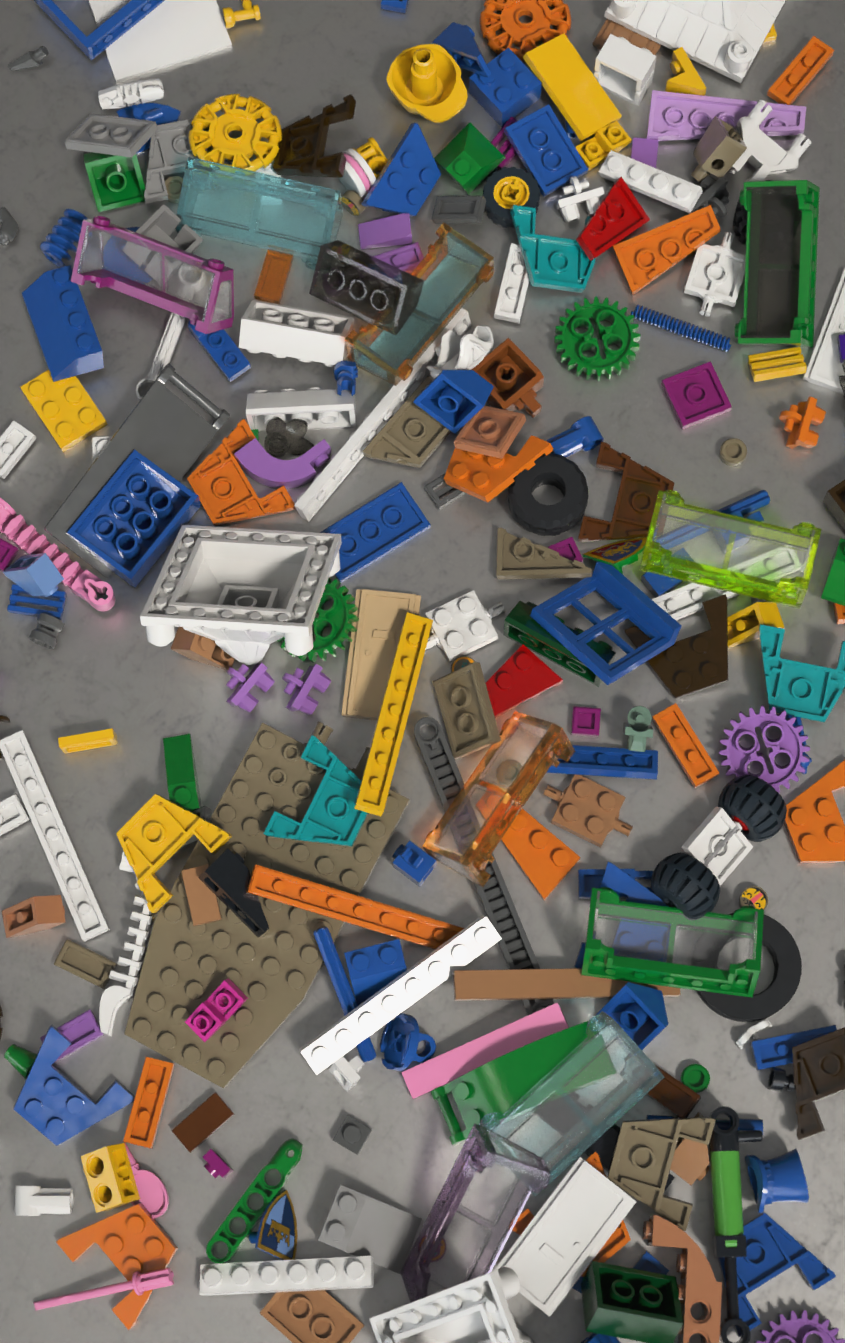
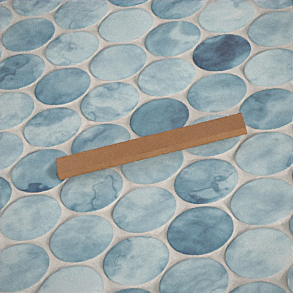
[453,968,681,1001]

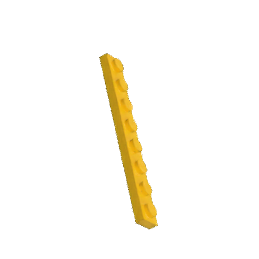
[354,612,433,817]

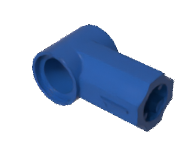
[547,416,604,458]

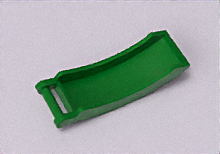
[431,1020,617,1146]

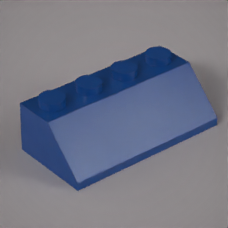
[22,265,104,382]

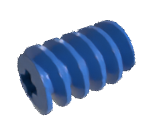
[40,209,89,268]

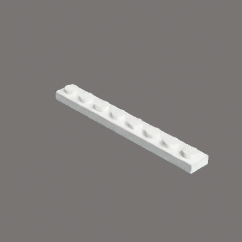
[0,730,110,942]
[299,914,502,1075]

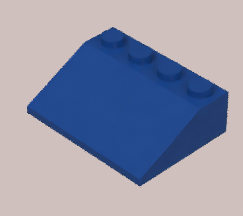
[67,450,201,588]

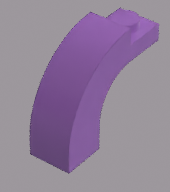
[234,438,331,489]

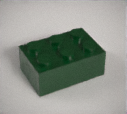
[581,1261,683,1343]

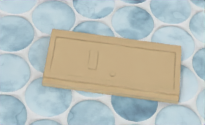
[341,589,421,720]

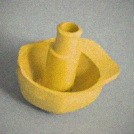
[387,44,468,123]

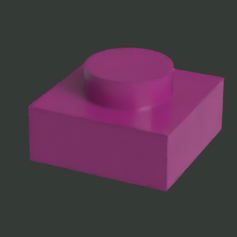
[203,1149,234,1179]

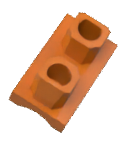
[779,396,826,449]

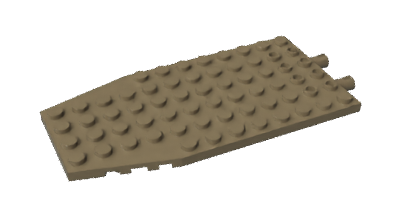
[124,722,410,1088]

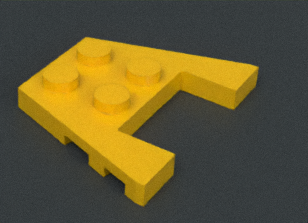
[116,794,232,913]

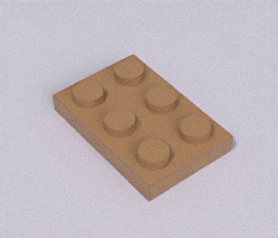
[260,1290,365,1343]

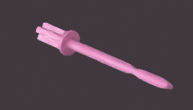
[33,1267,174,1310]

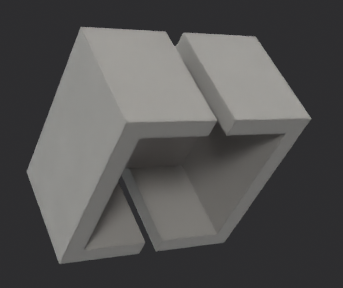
[123,204,203,285]

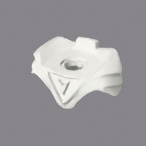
[426,325,494,379]

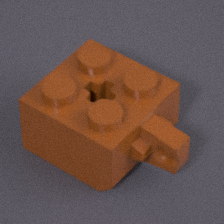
[471,338,544,418]

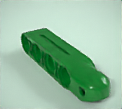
[206,1138,303,1263]

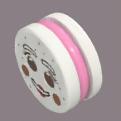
[339,148,376,198]

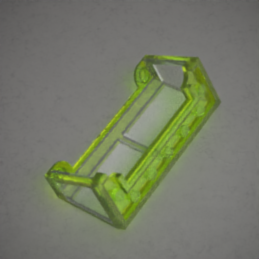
[640,490,821,609]

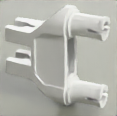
[728,99,811,182]

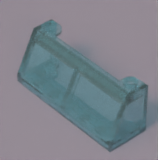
[176,157,343,270]

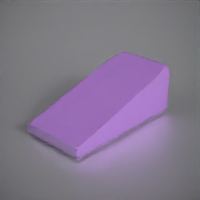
[358,213,412,249]

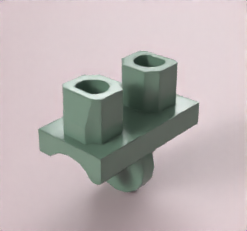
[623,706,653,752]

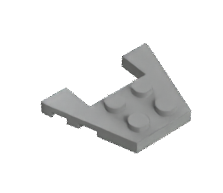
[144,119,244,204]

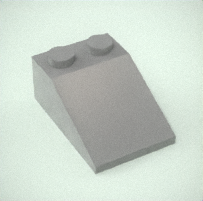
[318,1185,422,1274]

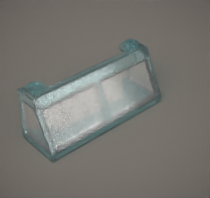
[474,1011,664,1197]

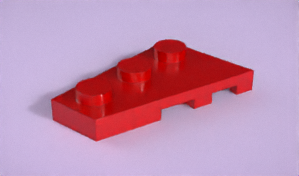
[576,177,650,261]
[486,644,563,718]

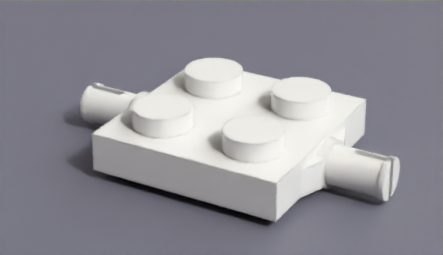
[684,232,746,316]
[425,590,506,662]

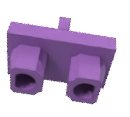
[226,663,275,712]
[282,664,331,715]

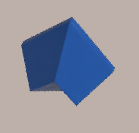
[595,982,668,1057]

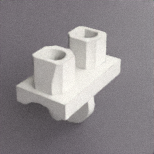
[554,176,604,223]

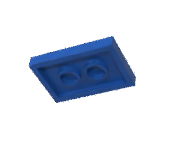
[504,104,589,197]

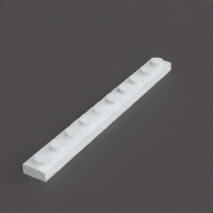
[294,306,472,522]

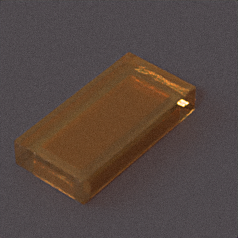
[254,249,294,304]

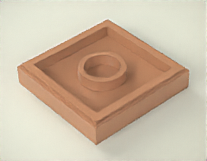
[454,406,526,459]

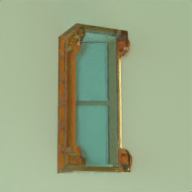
[345,222,495,386]

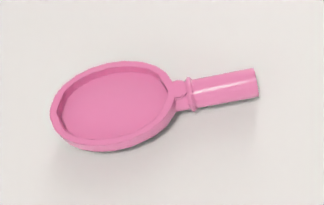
[124,1142,169,1218]

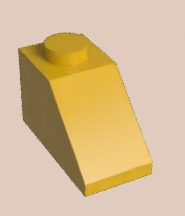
[727,602,784,648]

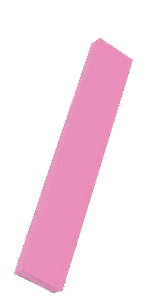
[401,1002,569,1099]

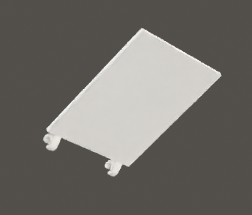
[89,0,232,83]

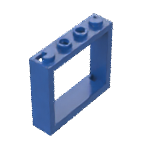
[34,0,165,60]

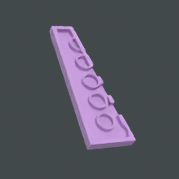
[647,90,806,141]

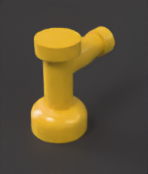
[222,0,261,29]

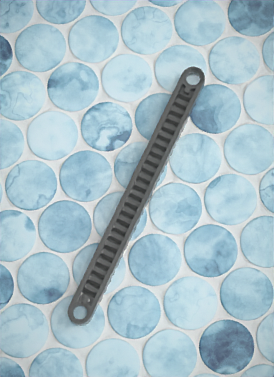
[414,717,555,1015]

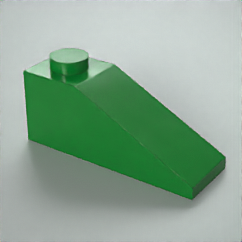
[163,734,202,812]

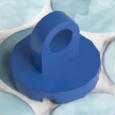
[380,1013,436,1071]

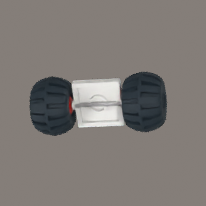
[651,775,787,921]

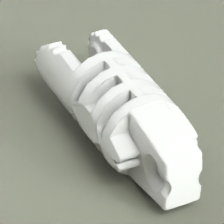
[98,78,165,109]

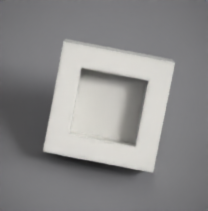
[329,1055,365,1092]

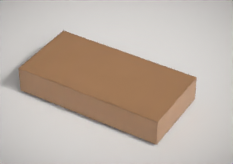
[181,864,222,926]

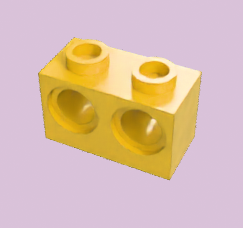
[80,1143,140,1213]

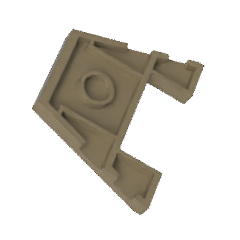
[607,1117,716,1231]

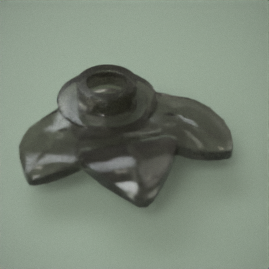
[264,417,314,457]

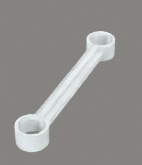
[136,262,207,401]

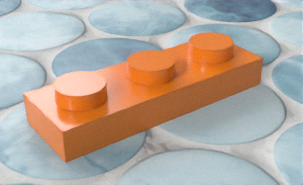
[767,36,834,105]
[652,703,719,788]
[123,1057,175,1149]

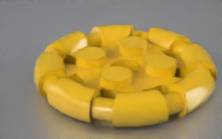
[189,94,282,178]

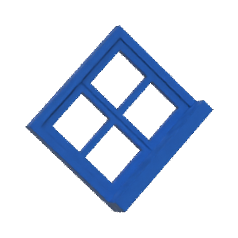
[530,561,682,685]

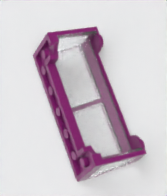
[71,215,234,334]

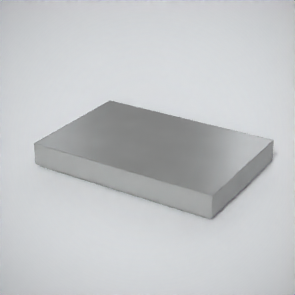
[64,114,158,157]

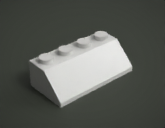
[239,300,355,367]
[246,387,356,433]

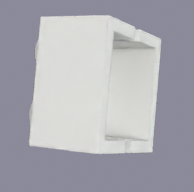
[594,34,656,106]

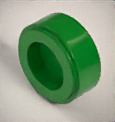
[680,1064,710,1093]

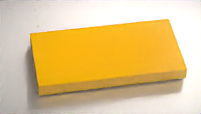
[523,33,622,141]

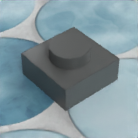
[333,1115,372,1155]

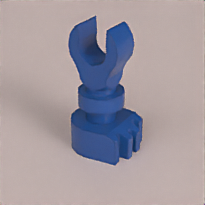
[333,361,358,396]

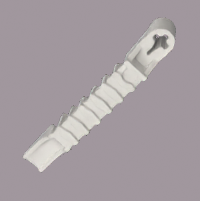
[99,850,153,1036]

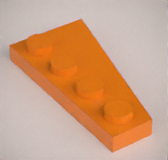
[613,205,721,295]
[478,786,581,901]

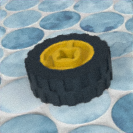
[483,167,540,228]

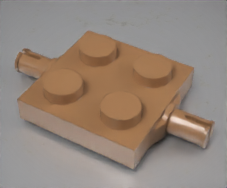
[543,774,633,848]

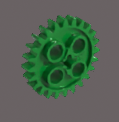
[554,297,641,381]
[277,578,359,663]

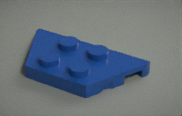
[361,123,441,217]

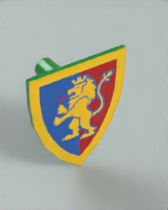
[582,537,648,574]

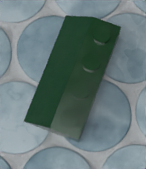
[503,601,616,687]

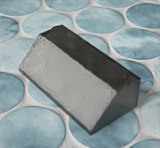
[309,240,424,335]

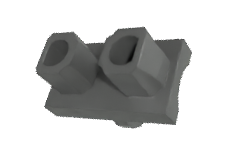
[691,176,729,218]

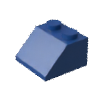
[413,370,494,434]
[344,939,407,1006]

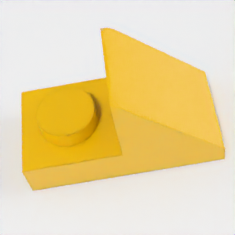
[665,47,707,96]

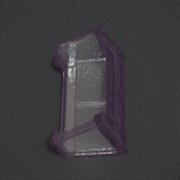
[400,1123,551,1302]

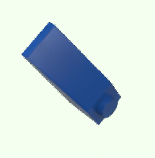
[432,22,491,77]

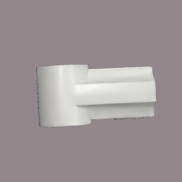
[15,1186,74,1216]

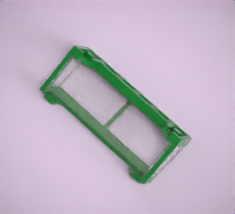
[581,887,764,998]

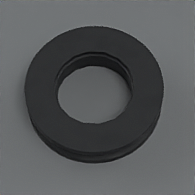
[691,913,802,1022]

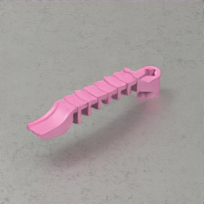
[0,498,115,612]

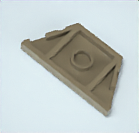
[363,376,451,468]

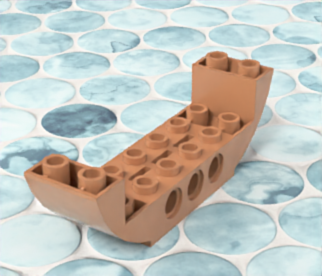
[643,1215,722,1343]

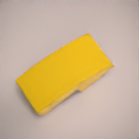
[575,121,632,171]

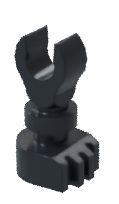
[767,1067,796,1092]

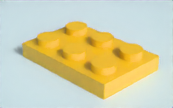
[20,369,108,452]

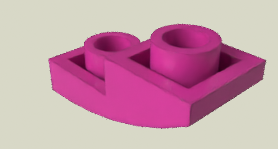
[185,978,248,1042]

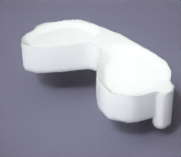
[735,1019,772,1049]

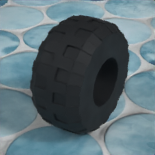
[508,453,588,536]

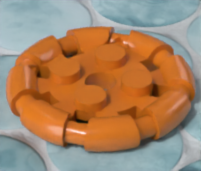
[480,0,571,63]

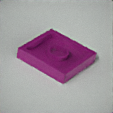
[661,361,732,430]

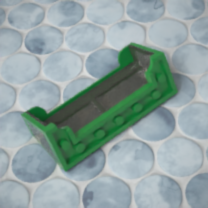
[735,180,820,347]

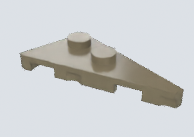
[496,528,592,580]

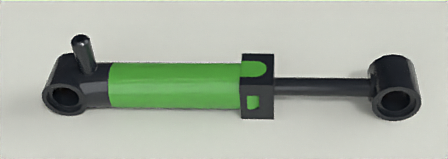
[709,1106,763,1343]

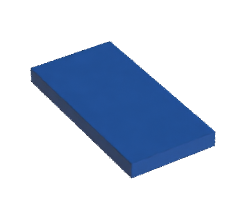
[320,482,431,583]

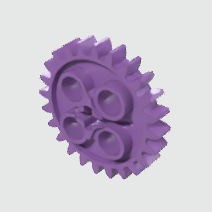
[719,705,810,793]
[754,1310,845,1343]

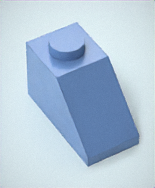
[3,553,64,597]

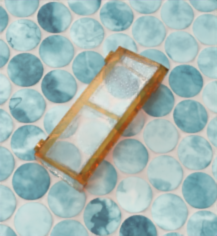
[422,711,575,887]

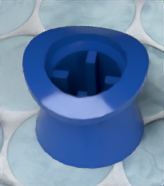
[744,1149,809,1214]

